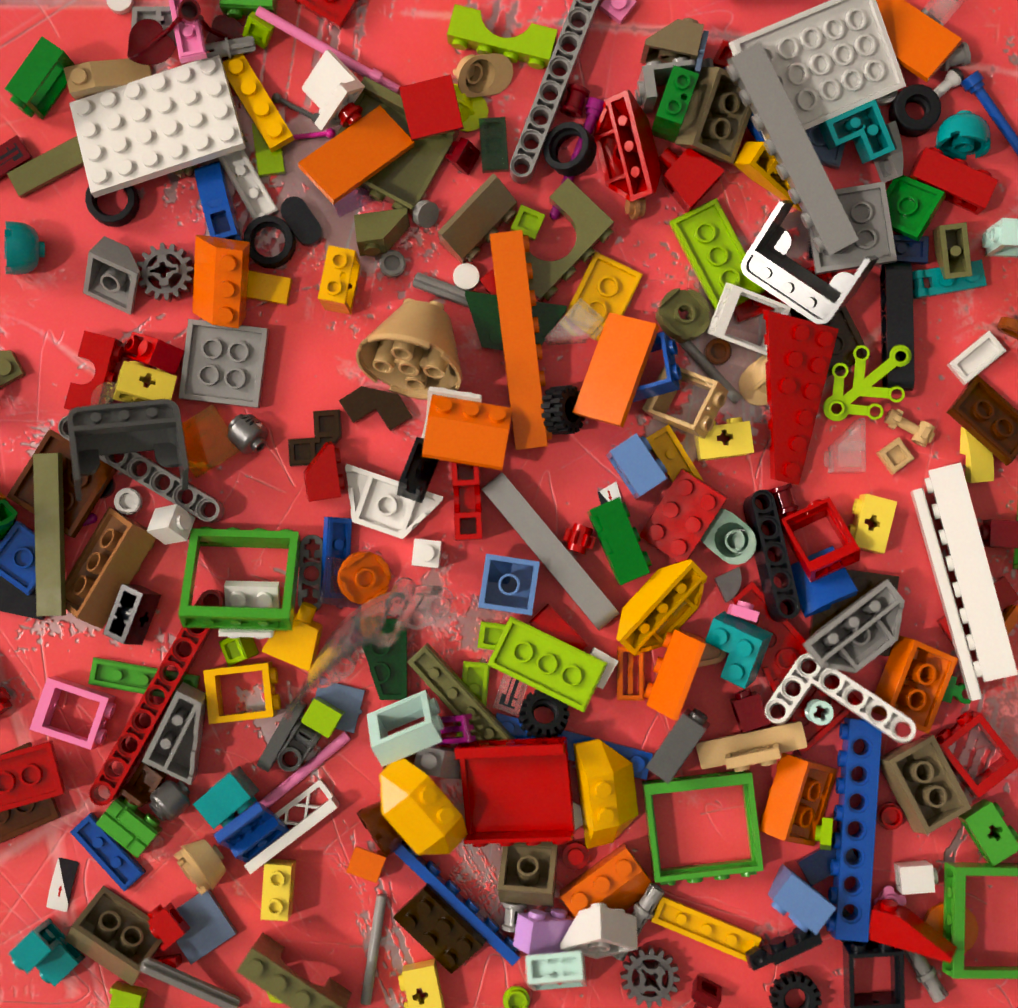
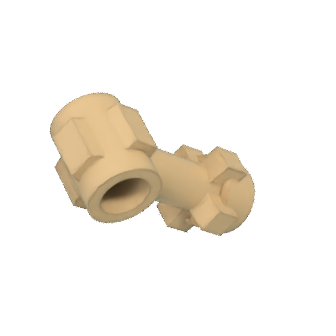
[884,408,935,447]

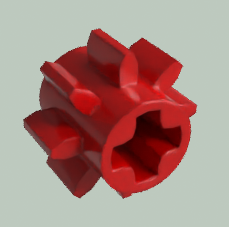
[563,523,597,555]

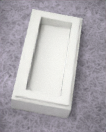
[947,330,1006,385]

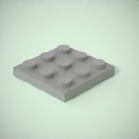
[808,181,897,275]
[179,319,269,409]

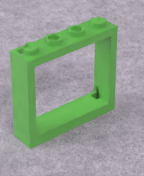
[178,527,301,631]
[642,770,764,886]
[942,862,1018,979]

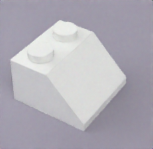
[560,903,638,959]

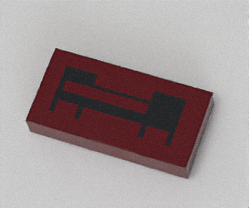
[0,135,33,180]

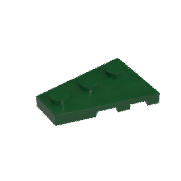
[353,619,408,700]

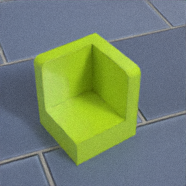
[301,696,345,738]
[109,981,148,1008]

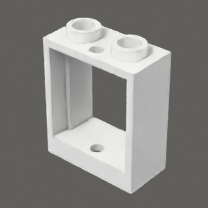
[707,283,791,356]

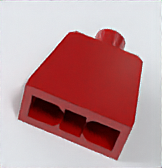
[659,148,725,213]

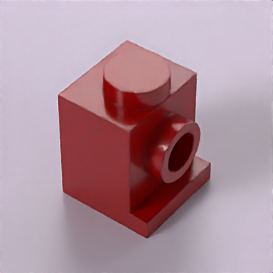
[147,902,191,951]

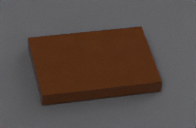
[947,375,1018,466]

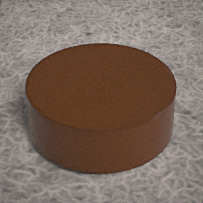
[704,338,732,366]

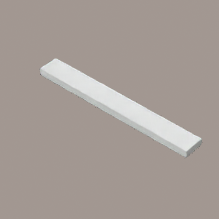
[910,488,982,701]

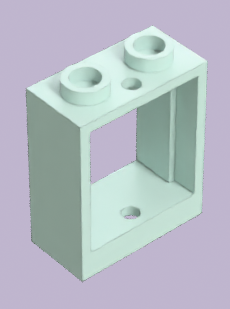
[982,218,1018,258]
[367,690,444,767]
[525,951,587,991]

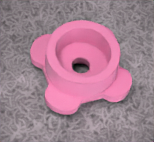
[874,885,906,906]

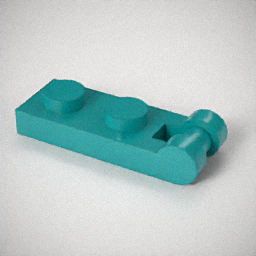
[912,260,987,300]

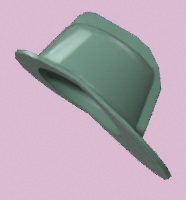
[701,508,757,565]

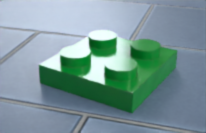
[886,175,946,242]

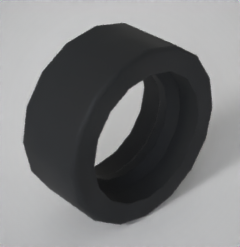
[543,122,597,177]
[85,186,140,227]
[243,215,296,269]

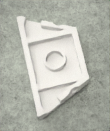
[345,463,444,539]

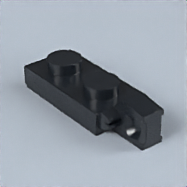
[745,927,822,971]

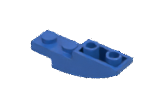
[194,161,243,241]

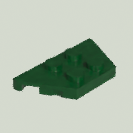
[465,291,567,350]

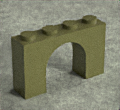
[525,178,614,302]
[236,933,352,1008]

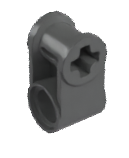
[277,718,322,772]

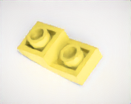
[960,427,994,483]

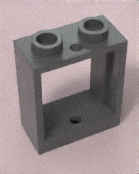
[646,708,710,784]

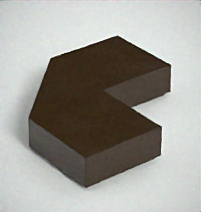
[339,386,412,431]
[288,410,342,467]

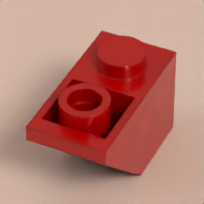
[123,332,184,375]
[303,441,345,502]

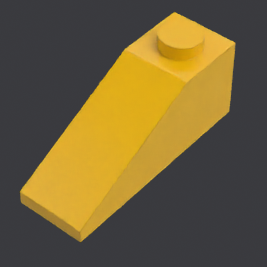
[733,141,802,211]

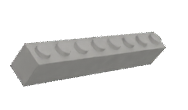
[726,41,859,256]

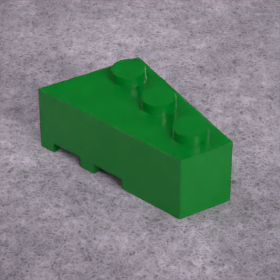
[587,497,652,585]

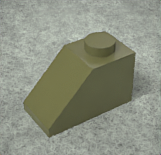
[354,208,410,256]
[933,222,972,280]

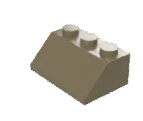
[675,67,752,164]
[438,173,517,264]
[880,735,971,834]
[65,886,163,986]

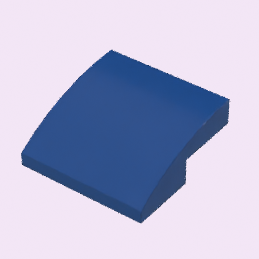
[791,546,858,618]
[214,801,289,863]

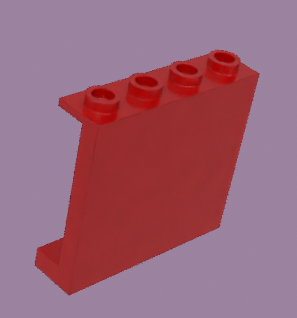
[454,737,575,847]

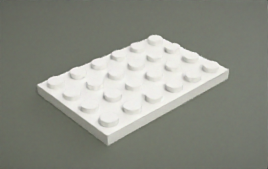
[729,0,906,140]
[69,55,246,198]

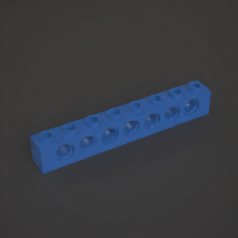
[826,717,882,942]

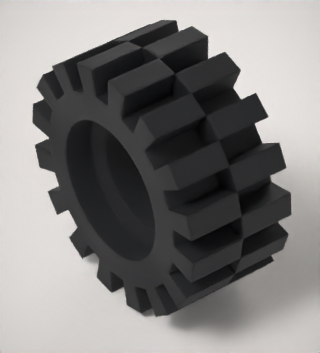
[541,385,585,435]
[519,690,569,738]
[769,971,822,1008]

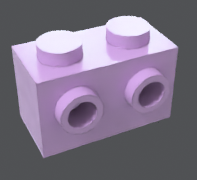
[513,908,575,955]

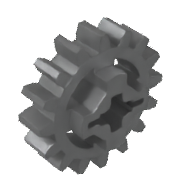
[137,243,194,302]
[620,945,680,1008]

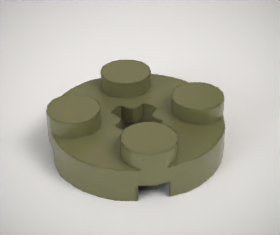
[655,288,710,343]

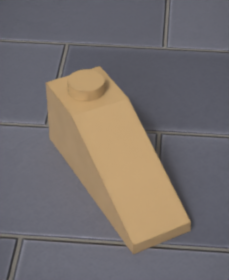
[64,59,152,100]

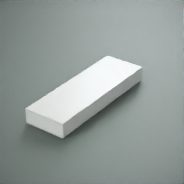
[218,149,279,220]

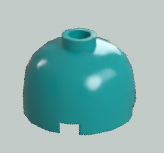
[935,110,991,160]
[4,221,45,275]

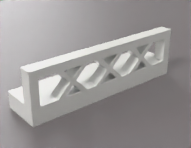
[244,779,340,874]

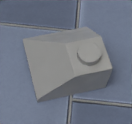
[83,236,140,315]

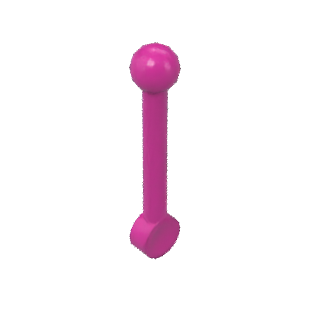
[290,128,336,143]

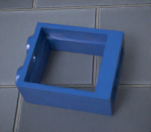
[633,331,682,402]

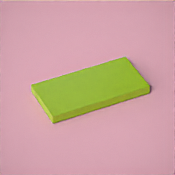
[669,198,765,310]
[487,616,608,712]

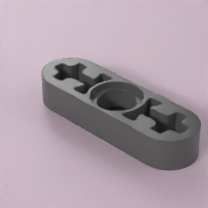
[298,535,323,611]
[256,697,307,772]

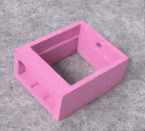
[30,676,116,750]

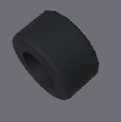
[889,85,941,137]

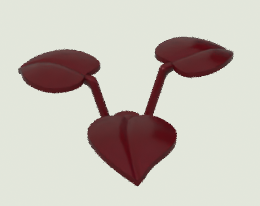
[127,0,251,65]

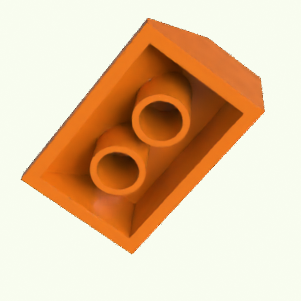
[192,234,250,328]
[422,394,513,470]
[643,627,706,721]
[872,635,958,734]
[759,753,838,846]
[559,843,653,918]

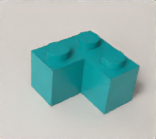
[818,99,896,164]
[705,611,773,689]
[193,766,260,829]
[8,918,85,987]

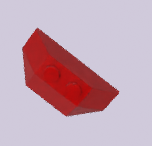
[594,90,661,202]

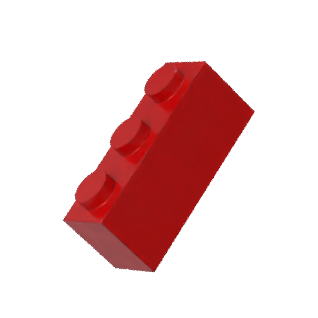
[908,147,998,215]

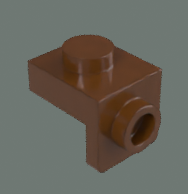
[119,762,167,807]

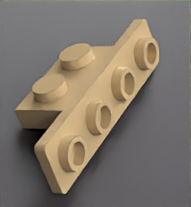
[696,721,807,772]

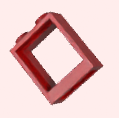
[780,497,860,583]
[935,711,1018,798]

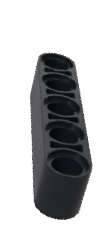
[880,262,915,391]
[743,490,800,622]

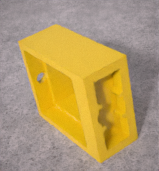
[318,245,361,315]
[203,662,281,724]

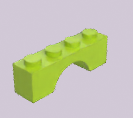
[447,4,557,69]

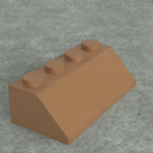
[65,507,156,629]

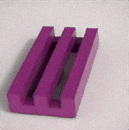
[436,713,476,745]

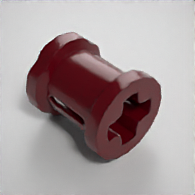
[560,84,590,119]
[768,483,799,515]

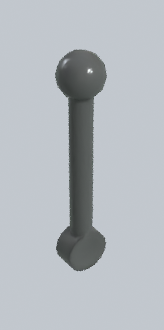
[272,93,320,123]

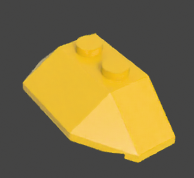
[617,559,708,656]
[573,739,638,849]
[379,758,468,855]

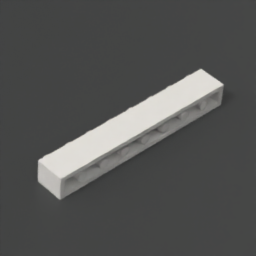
[924,463,1018,682]

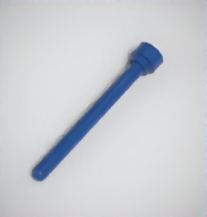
[961,70,1018,155]

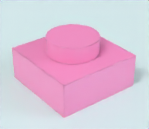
[600,0,637,25]
[727,600,760,623]

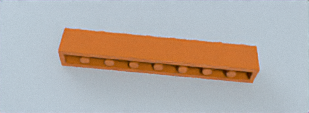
[490,230,552,450]

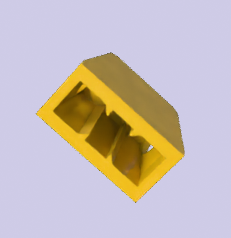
[261,602,323,672]

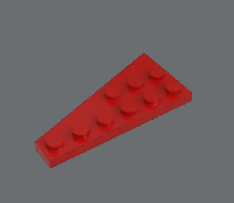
[763,310,839,485]
[731,581,861,756]

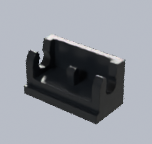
[397,437,439,503]

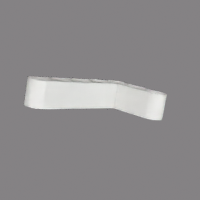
[765,653,916,743]

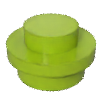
[503,986,530,1008]

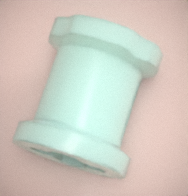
[804,699,834,726]

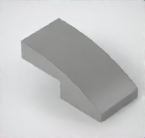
[873,121,904,182]

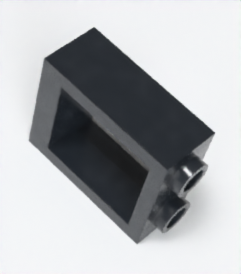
[843,941,905,1008]

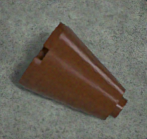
[357,801,404,857]

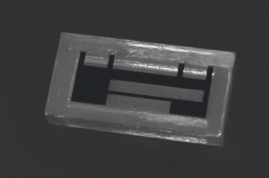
[492,673,528,716]

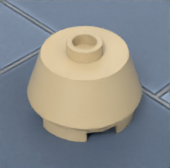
[174,839,226,895]

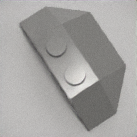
[802,579,905,673]

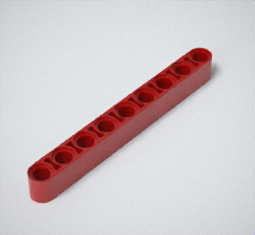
[89,590,225,806]

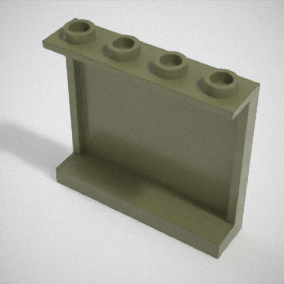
[336,76,459,215]

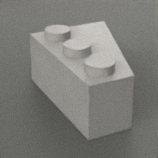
[142,682,206,785]

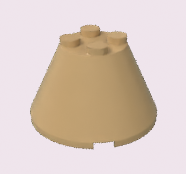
[356,298,462,400]

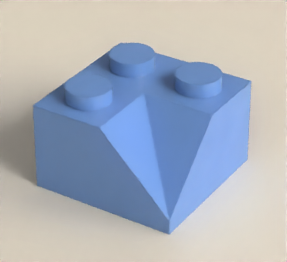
[606,433,667,499]
[478,554,540,616]
[768,864,836,934]

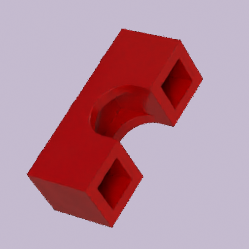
[64,331,123,411]
[451,462,483,541]

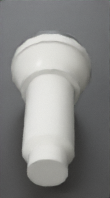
[933,69,964,98]

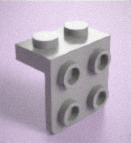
[635,57,696,114]

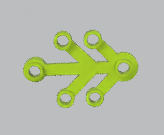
[823,344,912,421]

